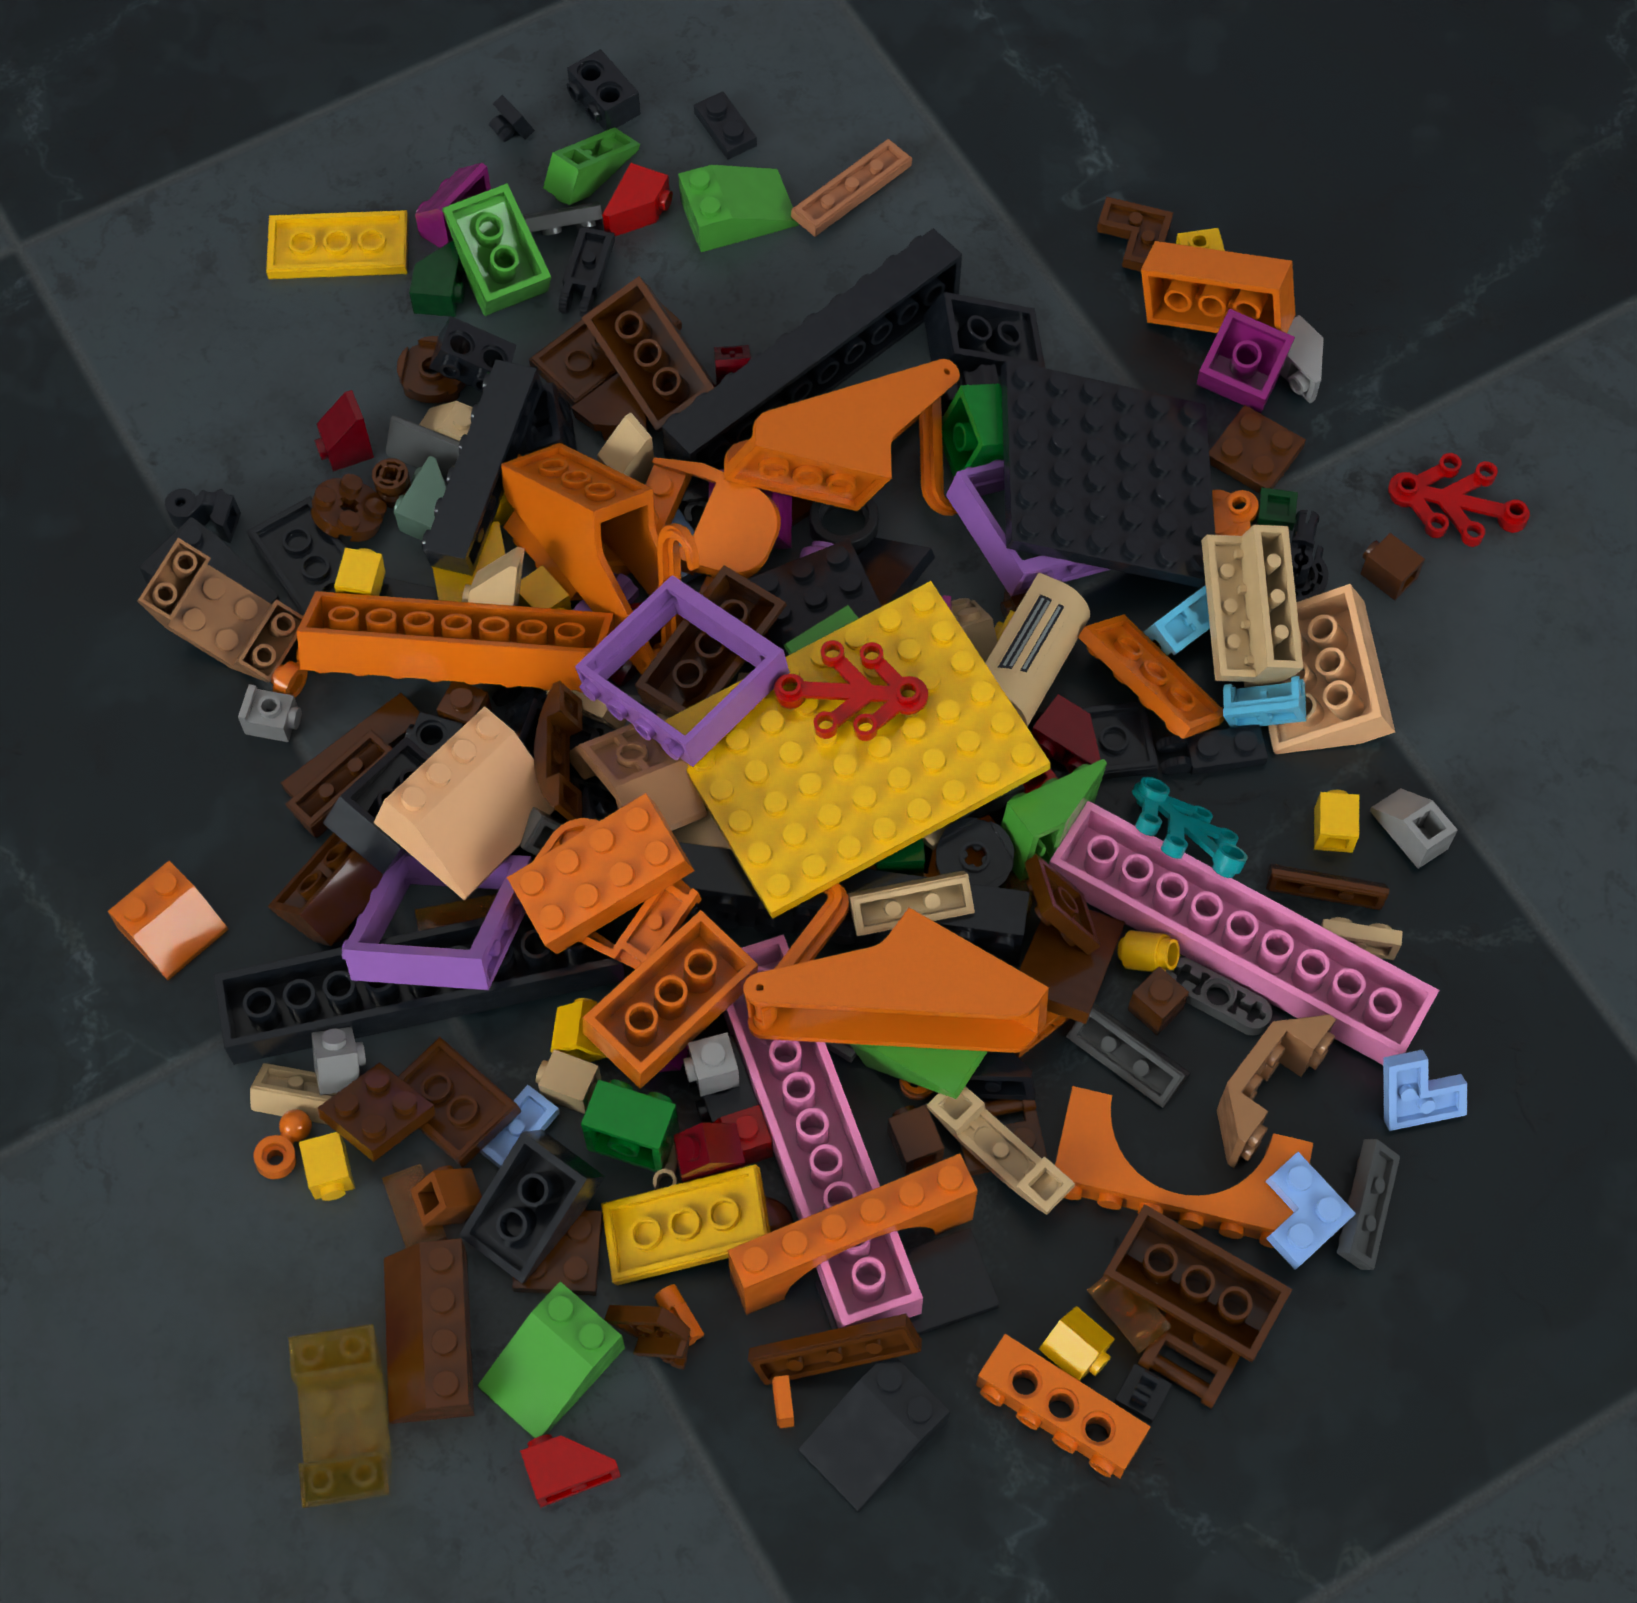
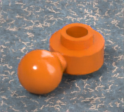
[271,650,311,698]
[253,1109,312,1179]

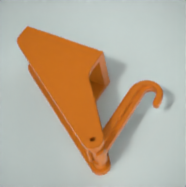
[724,359,960,516]
[501,443,699,675]
[743,883,1049,1053]

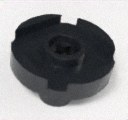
[936,817,1014,888]

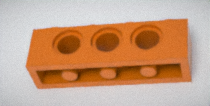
[976,1334,1151,1478]

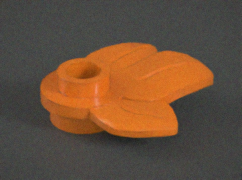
[1212,489,1259,536]

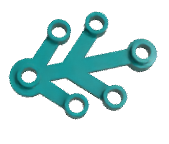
[1132,777,1248,878]

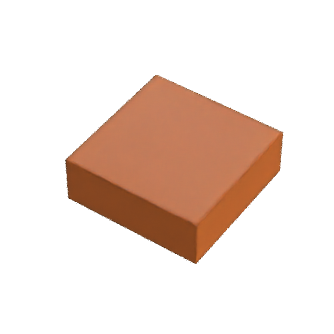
[772,1375,794,1428]

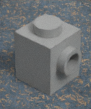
[311,1027,366,1095]
[683,1032,740,1097]

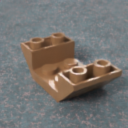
[137,538,303,683]
[570,724,707,831]
[1217,1014,1336,1168]

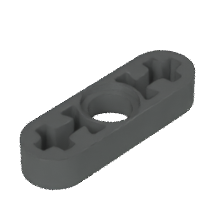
[1166,958,1272,1036]

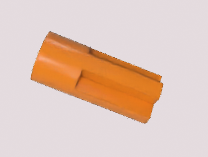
[654,1284,704,1346]

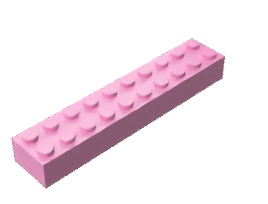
[1049,801,1440,1065]
[723,934,923,1328]

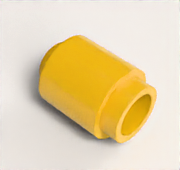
[1117,930,1180,972]

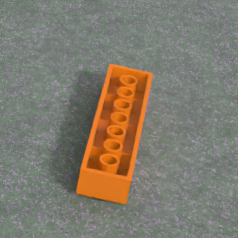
[297,591,614,693]

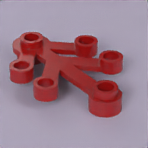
[1388,453,1530,547]
[774,640,928,741]

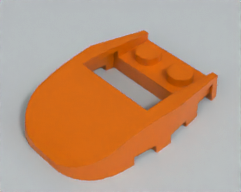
[645,457,781,579]
[534,818,702,969]

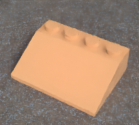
[1268,584,1395,754]
[374,706,555,901]

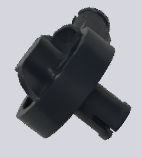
[1290,510,1329,602]

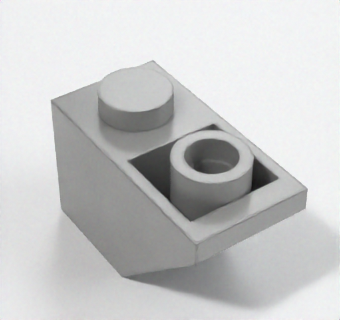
[1280,315,1323,403]
[1370,788,1458,869]

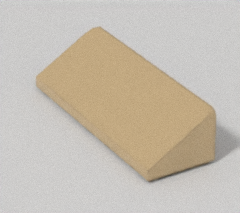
[848,871,975,936]
[250,1063,337,1125]

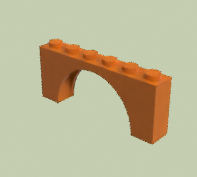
[1055,1086,1313,1248]
[728,1153,978,1315]

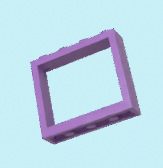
[946,459,1111,597]
[575,575,790,767]
[342,852,532,990]

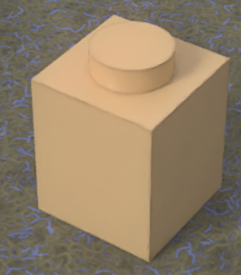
[535,1049,601,1114]

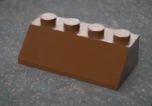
[581,276,716,432]
[635,565,787,718]
[268,833,383,946]
[1103,1204,1293,1362]
[384,1238,475,1424]

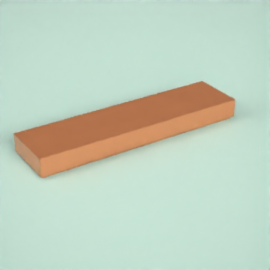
[791,139,912,237]

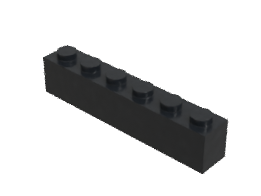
[422,360,543,576]

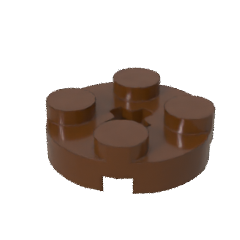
[397,336,467,403]
[311,474,387,542]

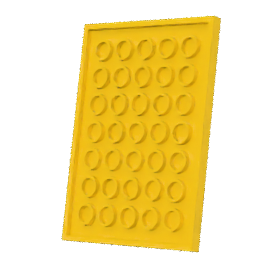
[664,581,1050,919]

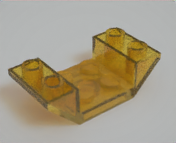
[288,1324,392,1509]

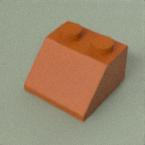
[108,861,229,981]

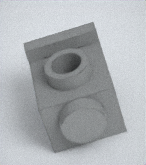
[238,684,302,742]

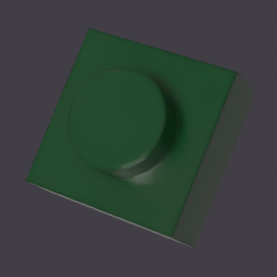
[1257,487,1298,531]

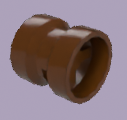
[372,458,411,508]

